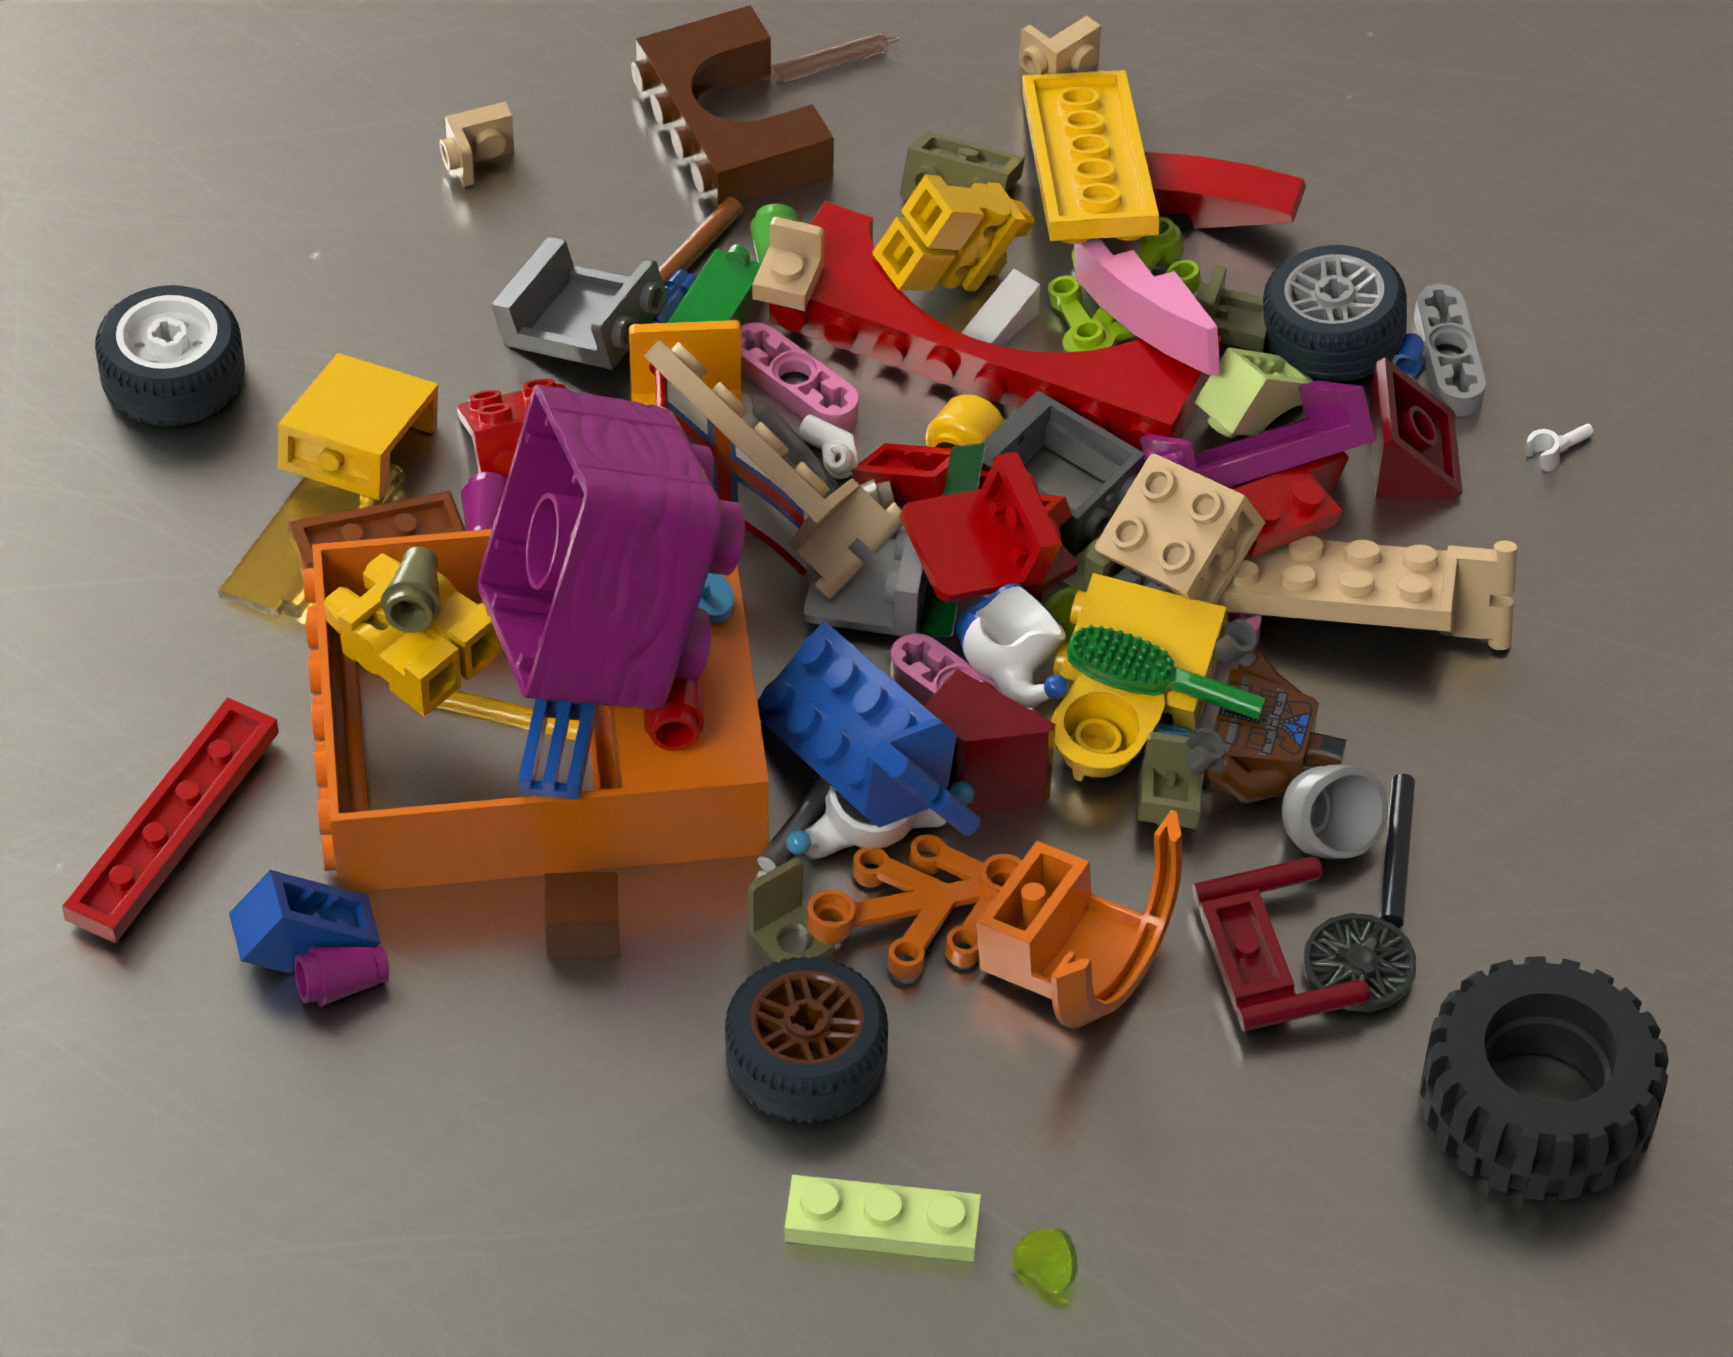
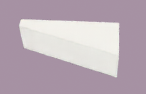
[961,268,1040,346]

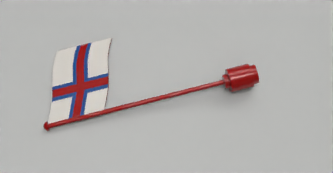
[643,363,808,751]

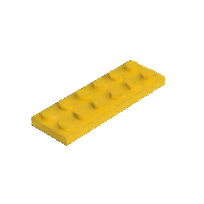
[1022,70,1159,244]

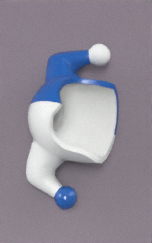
[955,583,1068,709]

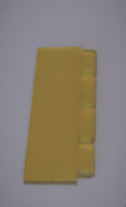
[218,458,405,618]

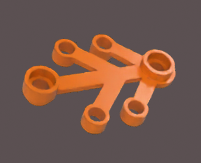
[806,834,1022,979]

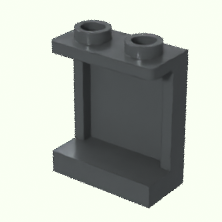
[491,237,668,370]

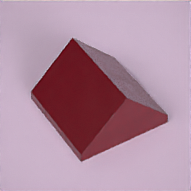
[1369,357,1463,499]

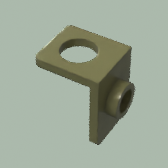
[748,857,835,962]

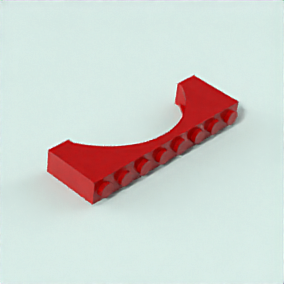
[769,202,1222,452]

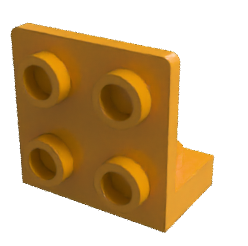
[629,320,744,421]

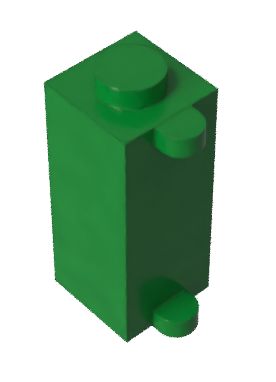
[667,245,765,326]

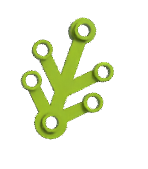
[1048,217,1202,352]

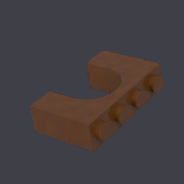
[631,5,834,209]

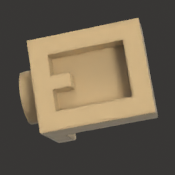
[440,101,514,187]
[753,217,825,311]

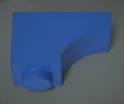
[229,870,381,973]

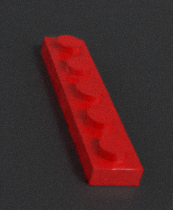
[62,697,279,943]

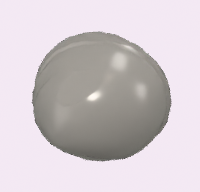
[1282,764,1388,859]

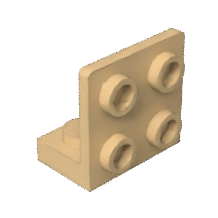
[1095,454,1265,604]

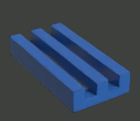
[518,698,597,799]

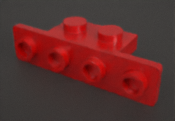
[1229,451,1349,558]

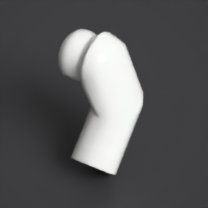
[798,414,860,479]

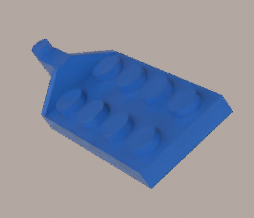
[757,621,981,836]

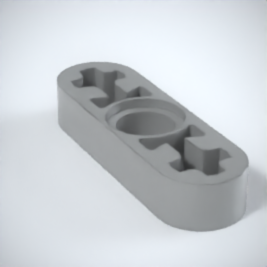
[1414,284,1486,417]

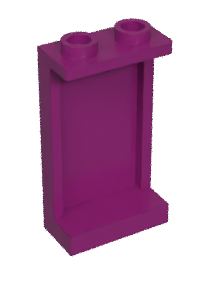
[1140,381,1376,488]

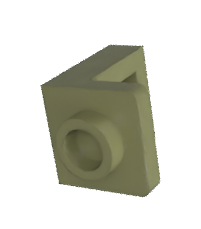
[1196,266,1267,353]
[1137,732,1200,829]

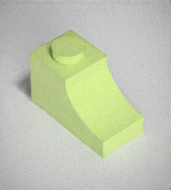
[1194,348,1315,438]

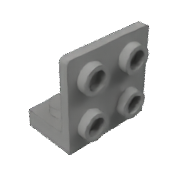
[804,526,928,636]

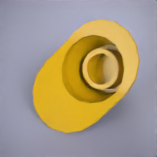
[1051,673,1165,782]

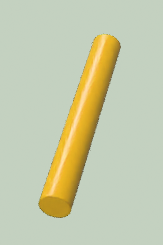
[436,690,580,740]

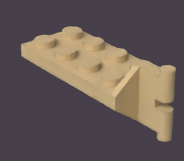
[644,339,903,600]
[1216,535,1517,650]

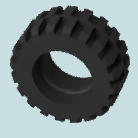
[1420,956,1669,1200]

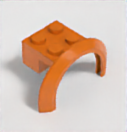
[976,810,1182,1029]

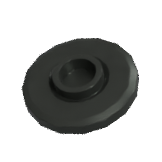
[1303,913,1416,1012]

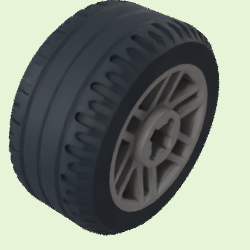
[1263,245,1407,382]

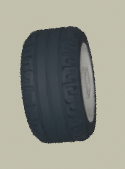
[95,285,245,426]

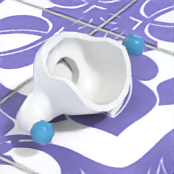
[786,781,975,859]

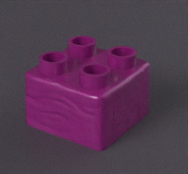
[477,384,745,710]

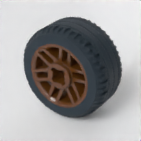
[725,956,888,1123]

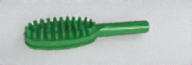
[1067,625,1267,720]

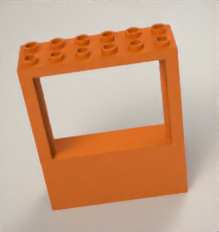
[302,529,769,892]

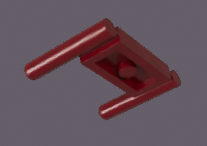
[1192,857,1371,1032]

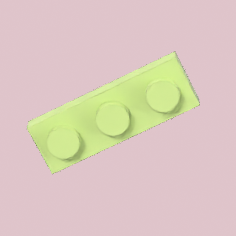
[784,1175,981,1262]

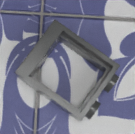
[981,391,1145,556]

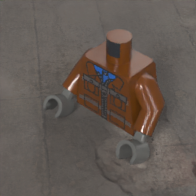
[1185,619,1347,804]

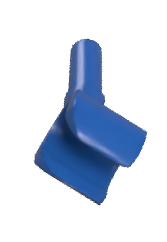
[1391,333,1425,377]

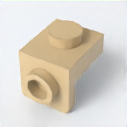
[1019,15,1101,75]

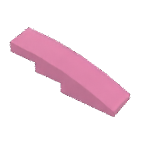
[1074,238,1220,375]

